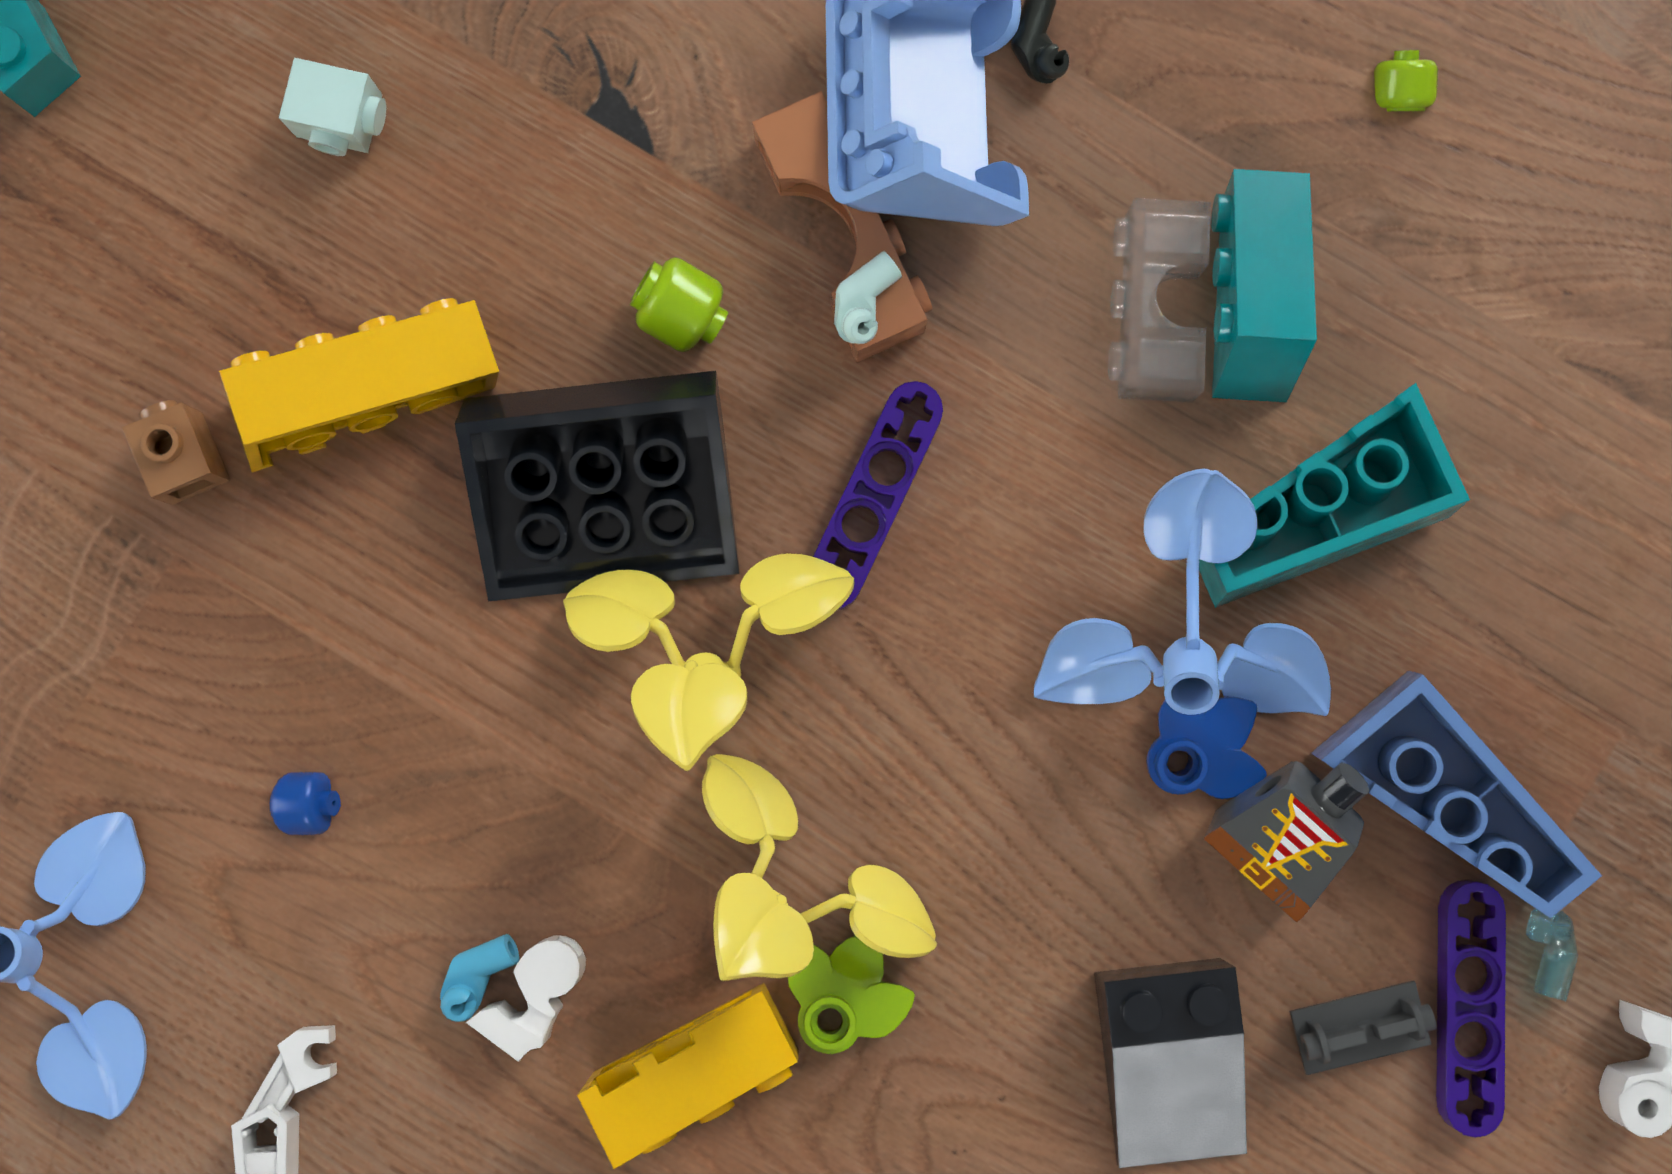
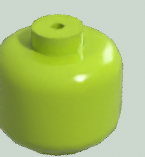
[1374,50,1438,112]

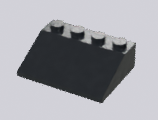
[455,371,739,602]

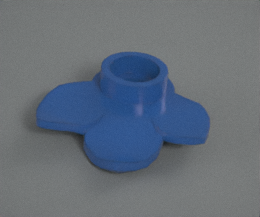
[1146,696,1267,799]

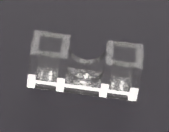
[1108,198,1211,402]

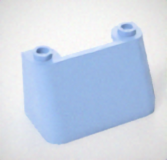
[825,0,1029,226]

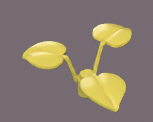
[563,553,854,771]
[702,754,937,981]

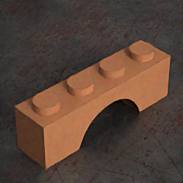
[752,91,932,363]

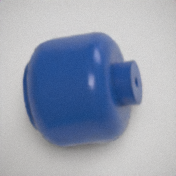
[270,772,341,835]

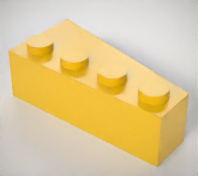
[219,298,499,473]

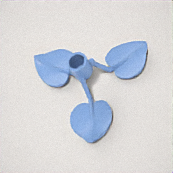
[1034,468,1331,716]
[0,812,147,1120]

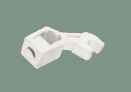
[231,1025,337,1174]

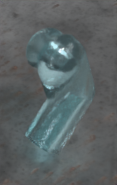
[1526,909,1578,1001]

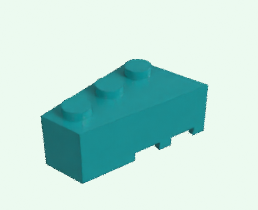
[1211,169,1317,403]

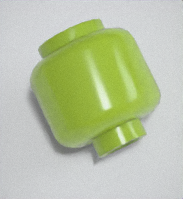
[629,257,728,352]

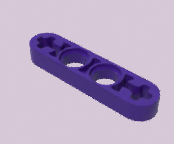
[813,381,943,610]
[1436,880,1506,1138]

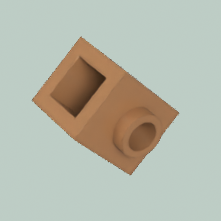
[122,400,230,505]

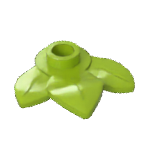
[788,936,915,1054]

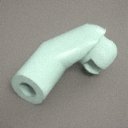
[834,251,902,344]

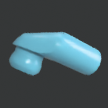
[440,934,520,1022]

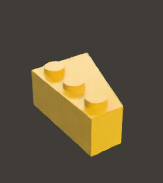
[577,983,799,1169]

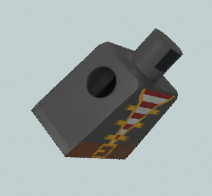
[1204,761,1369,922]

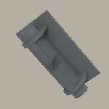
[1289,981,1436,1075]

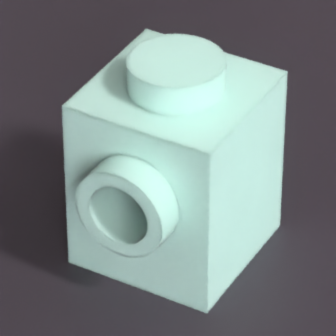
[279,57,386,156]

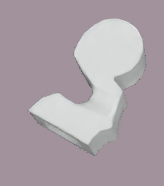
[466,935,586,1062]
[1599,1000,1672,1138]

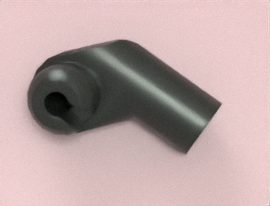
[1011,0,1070,84]

